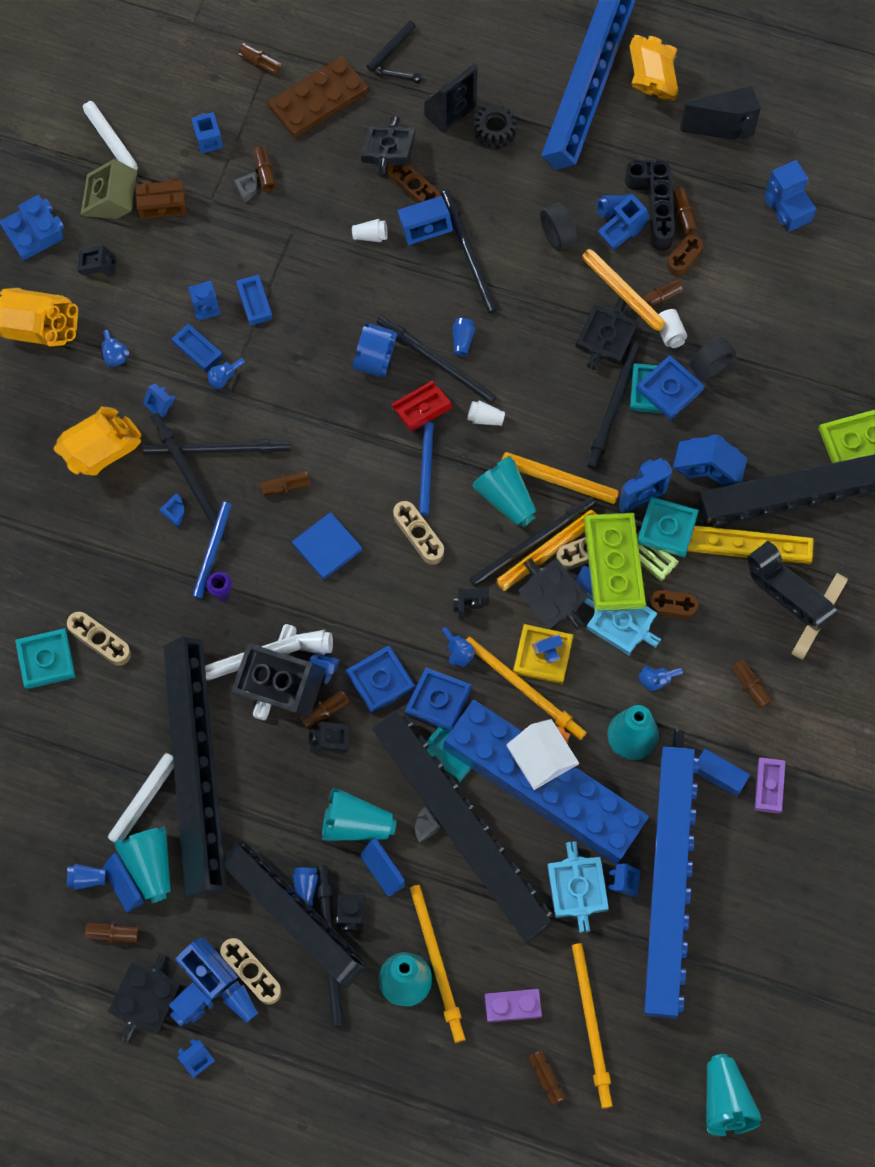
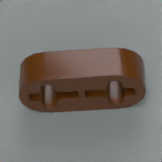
[667,235,703,276]
[649,590,698,619]

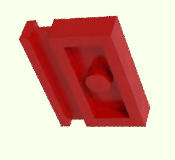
[392,380,452,432]

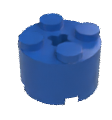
[352,322,397,377]

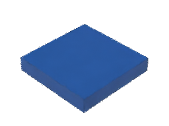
[636,355,705,420]
[292,512,362,581]
[345,645,416,714]
[405,667,473,732]

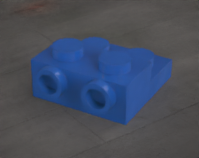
[0,195,64,261]
[618,458,672,513]

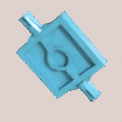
[584,593,661,656]
[547,842,609,933]

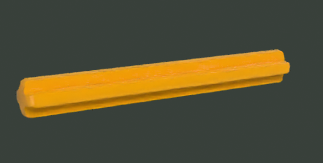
[582,249,666,331]
[501,452,619,504]
[497,510,597,591]

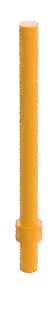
[466,636,587,740]
[410,885,465,1043]
[572,943,613,1109]

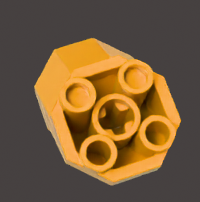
[630,35,679,101]
[0,288,78,347]
[54,406,141,476]

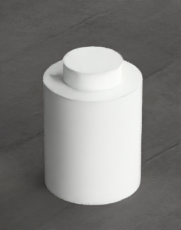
[658,309,687,348]

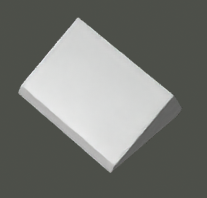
[506,719,579,790]

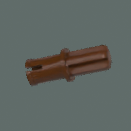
[238,43,282,75]
[253,146,276,191]
[673,188,698,235]
[641,279,683,308]
[260,472,310,497]
[732,660,772,709]
[299,691,349,730]
[85,922,140,944]

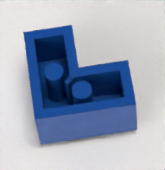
[765,160,816,232]
[673,435,747,487]

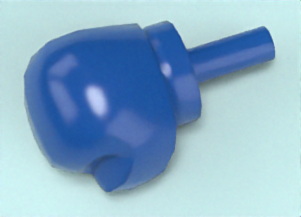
[102,330,130,367]
[208,358,245,389]
[442,627,475,667]
[639,666,683,691]

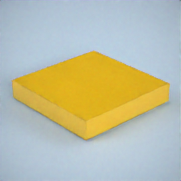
[513,624,573,684]

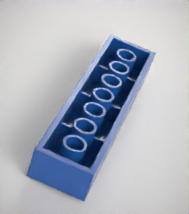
[443,699,649,865]

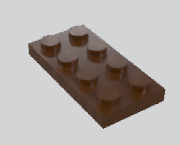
[267,56,369,139]

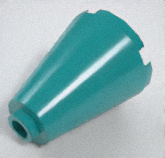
[472,456,537,527]
[607,705,659,760]
[322,788,396,841]
[114,826,171,903]
[379,952,432,1007]
[706,1054,762,1136]

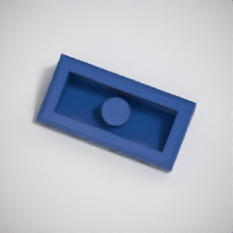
[696,749,750,797]
[360,838,405,897]
[103,853,144,912]

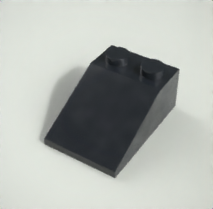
[424,63,478,133]
[680,85,761,140]
[231,643,326,717]

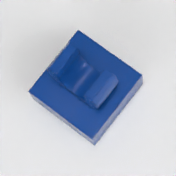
[142,383,175,418]
[532,635,563,663]
[310,653,340,684]
[608,864,640,897]
[177,1039,215,1078]

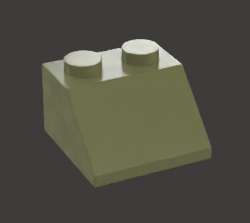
[80,159,137,219]

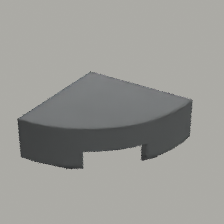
[234,172,258,203]
[415,807,441,844]

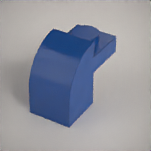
[598,194,649,251]

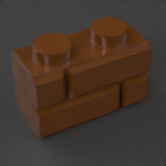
[135,178,187,219]

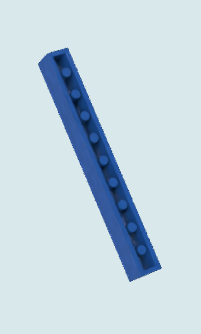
[541,0,636,170]
[644,747,699,1019]

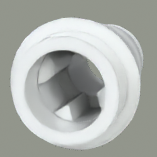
[352,219,388,242]
[468,400,505,426]
[295,630,333,655]

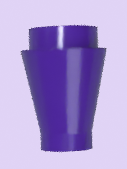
[206,572,232,601]

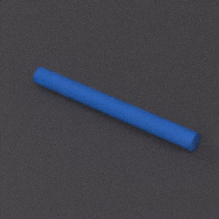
[419,422,434,516]
[192,502,232,599]

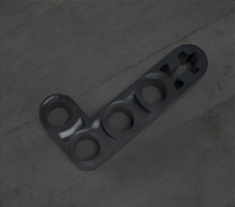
[625,159,675,251]
[747,541,837,631]

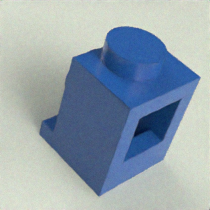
[191,112,223,153]
[188,281,220,321]
[169,982,214,1027]

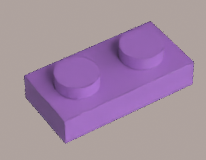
[754,757,785,814]
[485,989,542,1023]

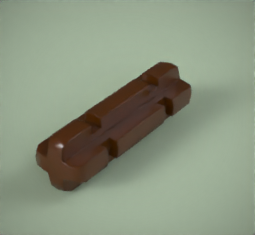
[528,1051,565,1105]

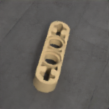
[792,573,848,660]

